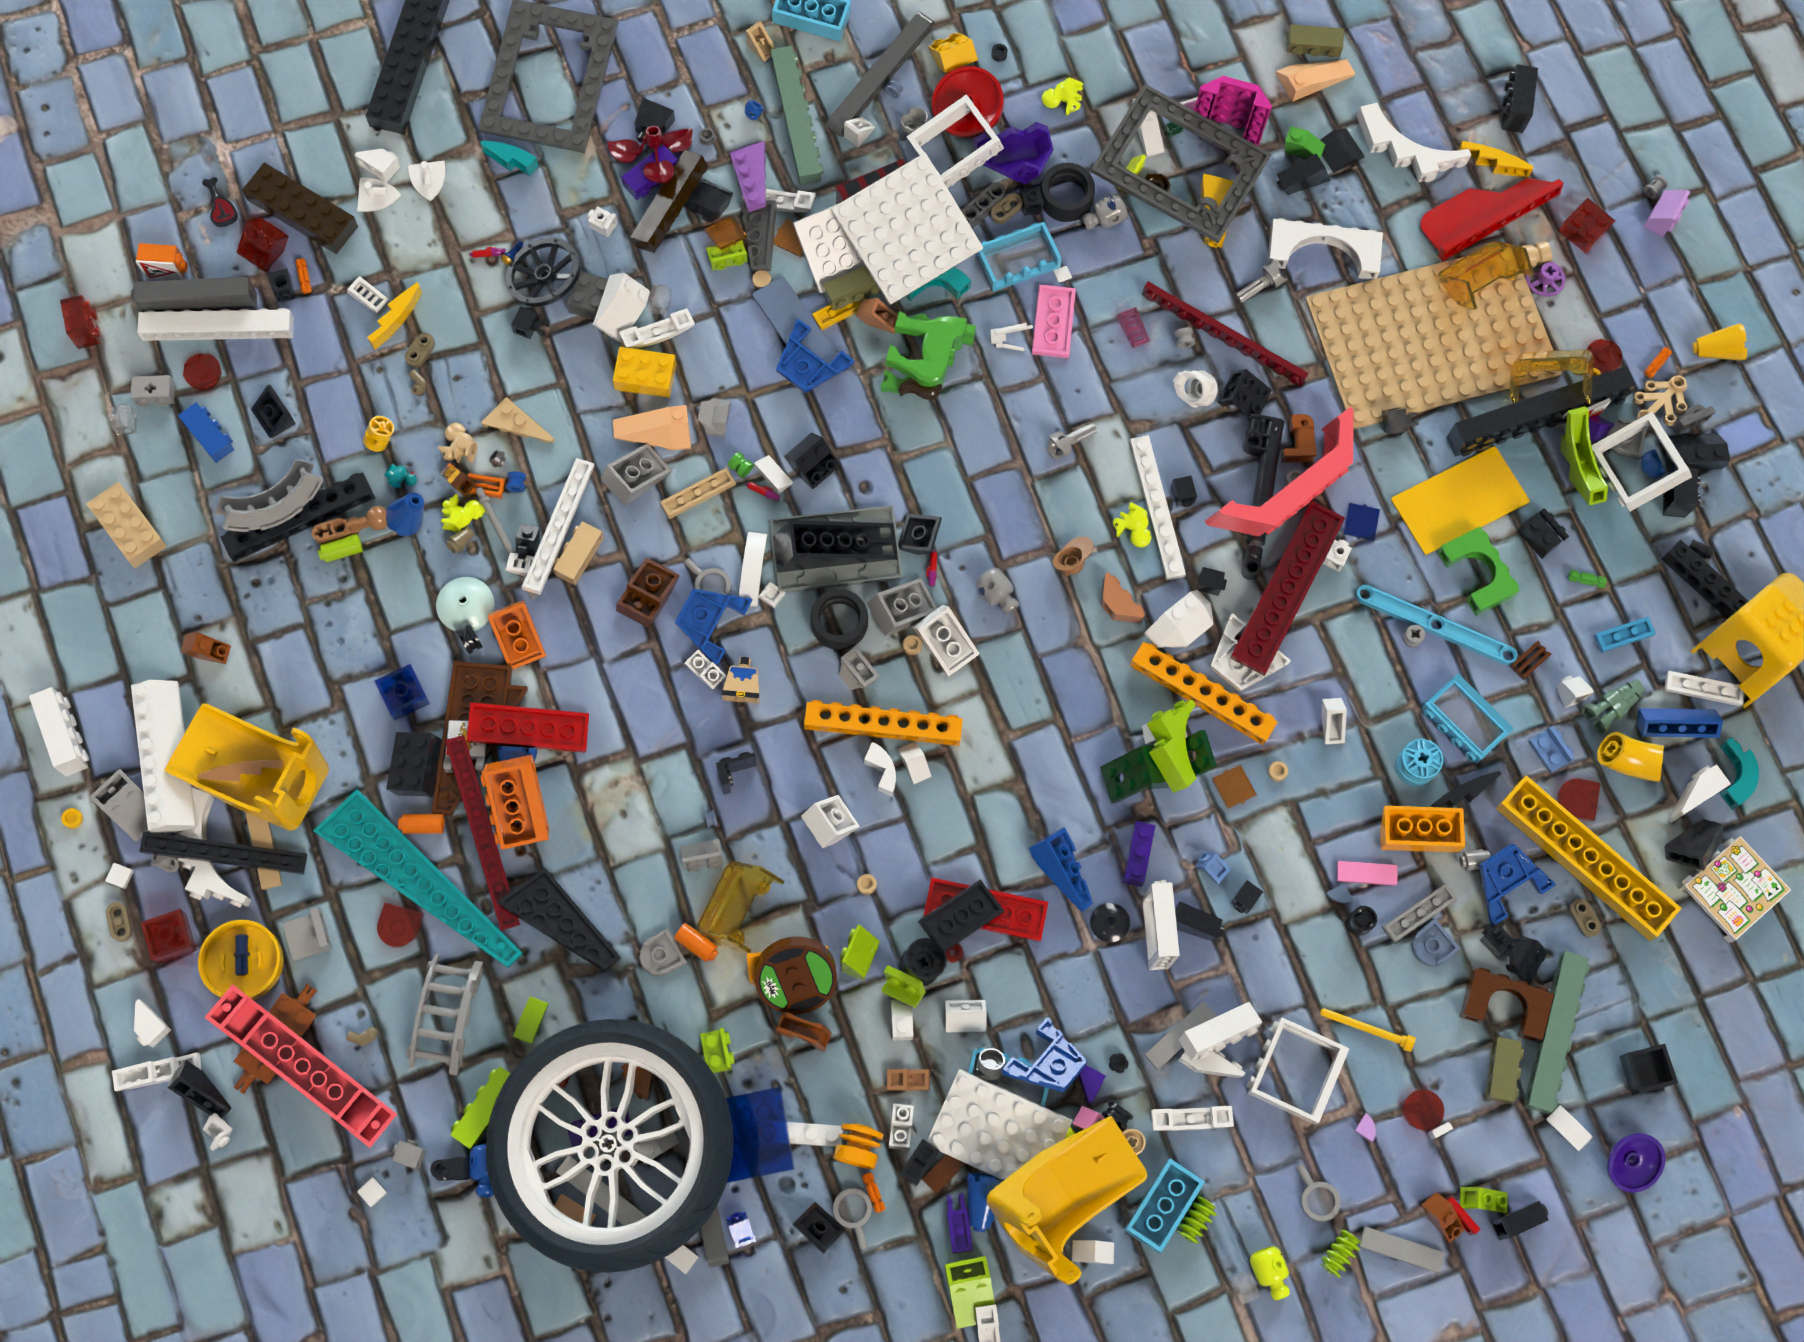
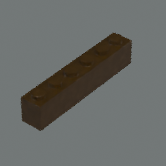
[630,150,708,253]

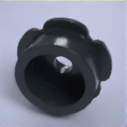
[1109,1053,1129,1073]

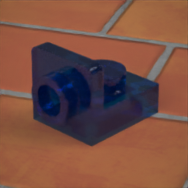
[726,1212,756,1249]

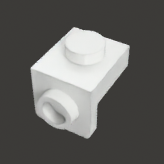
[203,1113,233,1151]

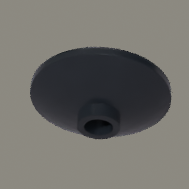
[1090,903,1130,943]

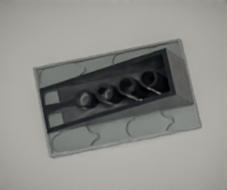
[769,505,903,593]

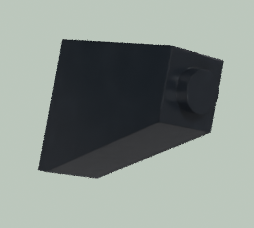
[1277,153,1331,195]
[1664,819,1723,871]
[1175,901,1224,942]
[1490,1201,1549,1240]

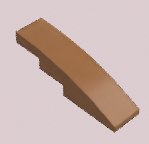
[198,760,283,782]

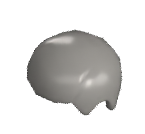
[900,108,928,135]

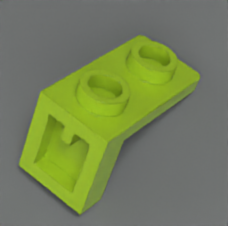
[1460,1187,1508,1213]

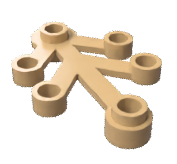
[1633,375,1688,426]

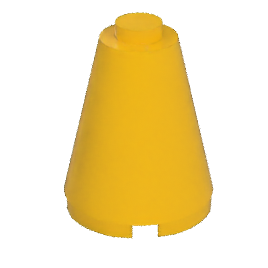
[1692,323,1747,361]

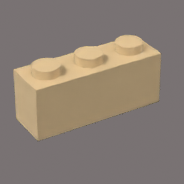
[553,521,604,585]

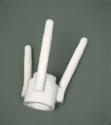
[990,323,1033,351]

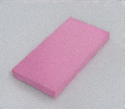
[1032,284,1076,359]

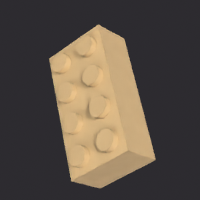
[86,481,167,568]

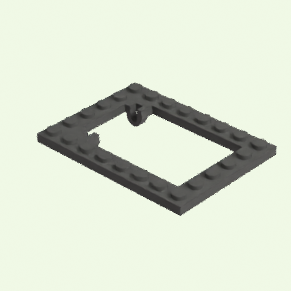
[478,0,619,153]
[1091,84,1272,243]

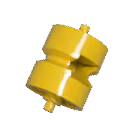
[363,416,394,452]

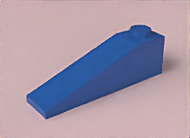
[1028,827,1093,912]

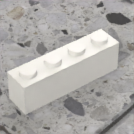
[1178,1002,1262,1061]

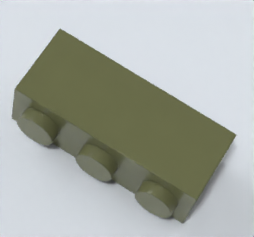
[1287,24,1344,57]
[822,266,880,311]
[1485,1037,1524,1104]

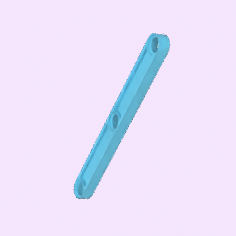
[1355,585,1518,665]

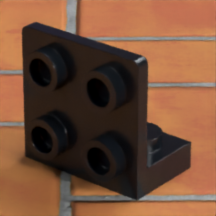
[1218,369,1271,415]
[716,752,756,794]

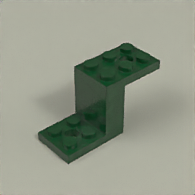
[1100,730,1217,804]

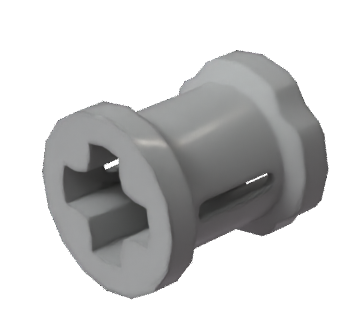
[1643,175,1668,199]

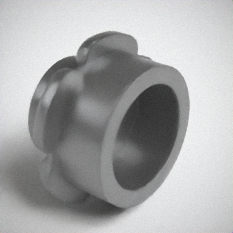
[698,128,716,146]
[489,450,506,468]

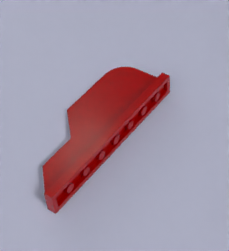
[1420,178,1564,261]

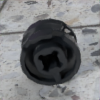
[456,624,483,655]
[1101,1101,1133,1131]

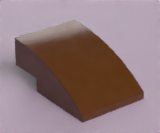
[616,557,680,629]

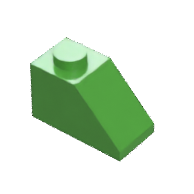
[1285,126,1325,159]

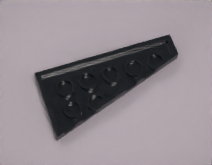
[497,868,621,972]

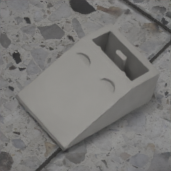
[90,769,148,843]

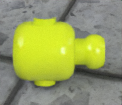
[1250,1246,1290,1301]

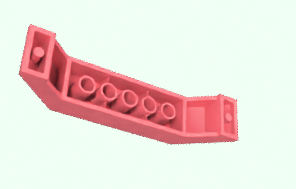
[1204,407,1353,536]
[204,984,397,1148]

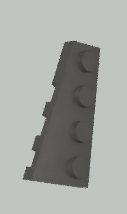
[740,200,777,272]

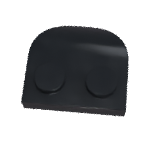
[1506,936,1547,986]

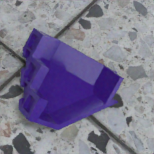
[973,122,1054,184]

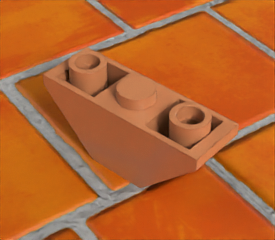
[1101,572,1145,623]

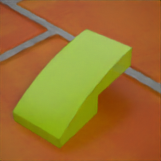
[513,996,549,1044]

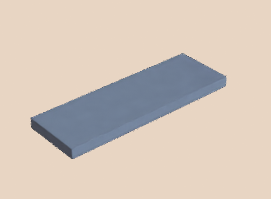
[752,276,838,364]

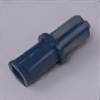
[233,934,250,976]

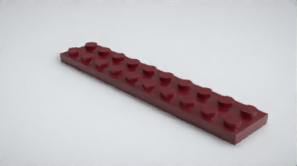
[1230,500,1345,676]

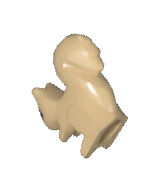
[438,423,478,463]

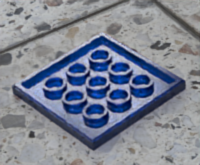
[726,1087,795,1183]

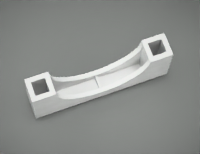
[1267,218,1383,280]

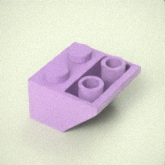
[1644,190,1690,237]

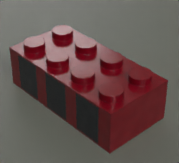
[836,159,905,204]

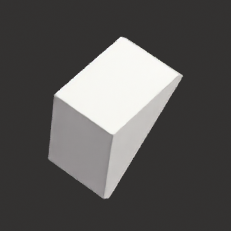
[844,117,876,147]
[897,742,931,785]
[1072,1240,1114,1264]

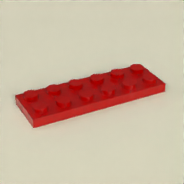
[467,702,589,753]
[923,877,1049,942]

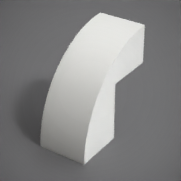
[864,742,896,797]

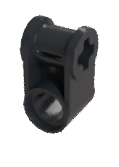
[430,1157,471,1181]

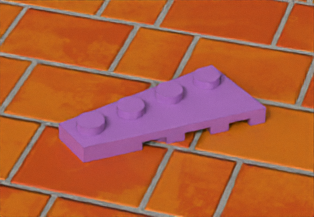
[730,141,766,212]

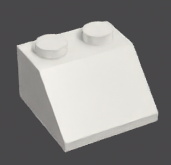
[801,795,860,848]

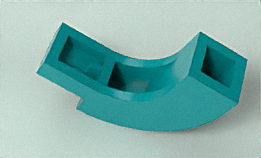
[905,267,971,301]
[1719,737,1759,810]

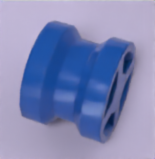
[506,471,526,492]

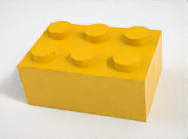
[613,347,677,398]

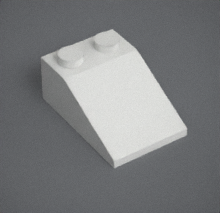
[593,273,650,343]
[912,605,979,676]
[1669,764,1731,823]

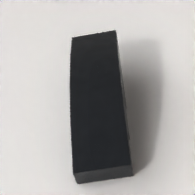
[1430,771,1502,808]

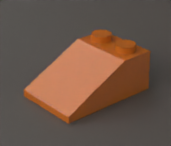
[488,600,546,669]

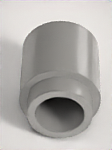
[1460,849,1491,871]

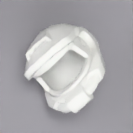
[1173,370,1218,408]

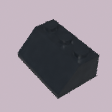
[1663,433,1730,472]

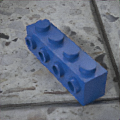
[1636,708,1723,738]

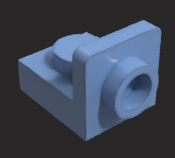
[1195,852,1231,884]

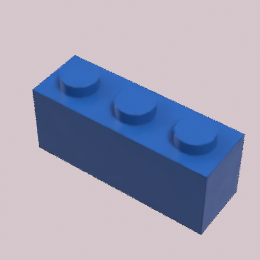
[178,402,234,463]

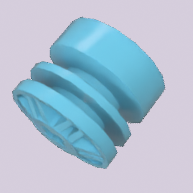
[1395,739,1444,787]

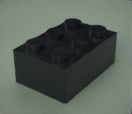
[1500,64,1538,133]
[386,732,442,797]

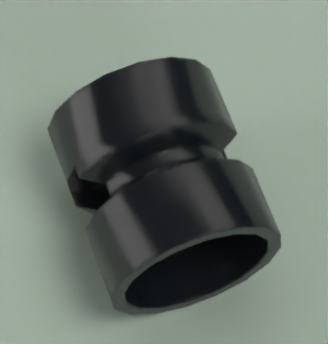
[1346,906,1378,936]

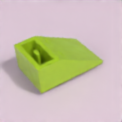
[840,924,880,981]
[944,1256,995,1329]

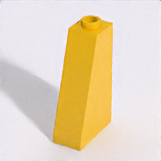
[1200,173,1234,248]

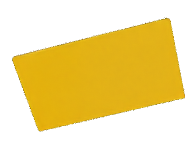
[1391,446,1530,555]

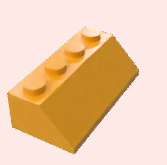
[1380,806,1465,853]

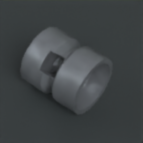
[975,1048,1005,1085]

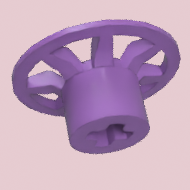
[1526,262,1565,297]

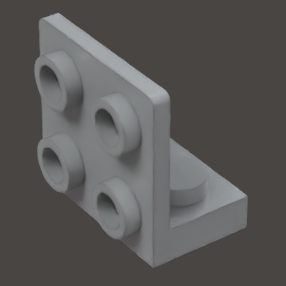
[680,839,723,872]
[283,907,332,961]

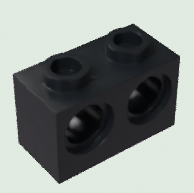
[899,1139,940,1187]

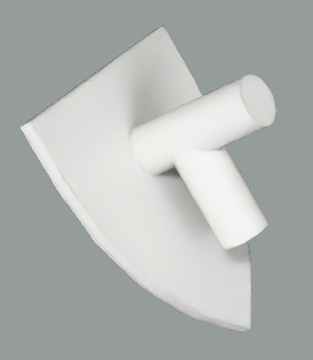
[408,161,446,201]
[357,178,401,212]

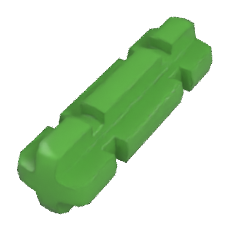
[1568,570,1607,588]

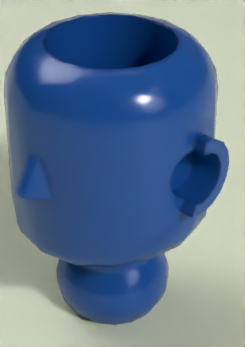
[469,1144,494,1197]

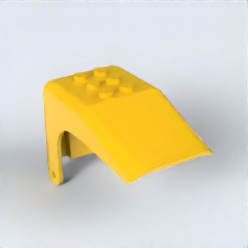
[1690,573,1804,709]
[164,704,329,831]
[986,1116,1147,1285]

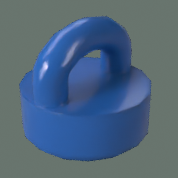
[745,100,764,120]

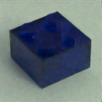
[375,664,430,721]

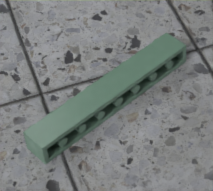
[771,46,824,185]
[1523,951,1590,1115]

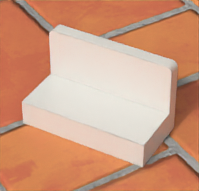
[945,1000,987,1032]

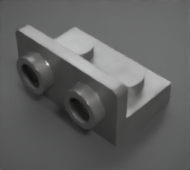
[1668,404,1716,434]

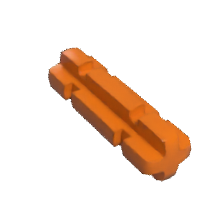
[295,258,312,294]
[1644,347,1672,378]
[862,1172,886,1213]

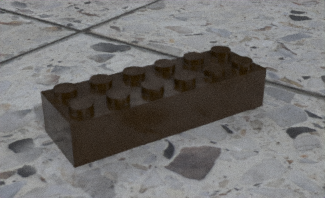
[242,162,358,255]

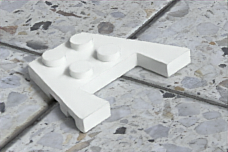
[1210,613,1291,692]

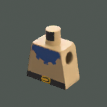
[722,657,760,704]

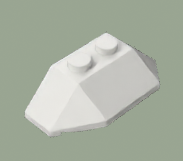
[1144,590,1213,647]

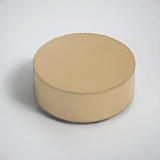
[752,270,771,289]
[903,635,922,655]
[1268,761,1288,782]
[857,874,877,895]

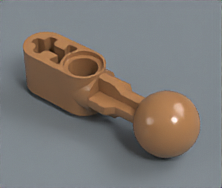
[311,506,388,545]

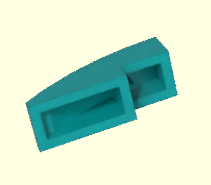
[480,141,539,176]

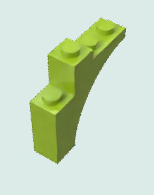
[1560,406,1608,506]
[1146,699,1197,793]

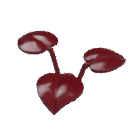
[607,126,693,183]

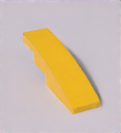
[1458,141,1533,178]
[367,282,422,350]

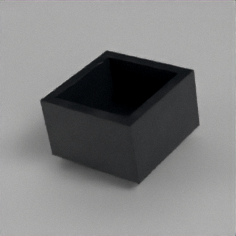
[1663,467,1701,518]
[1619,1044,1678,1096]

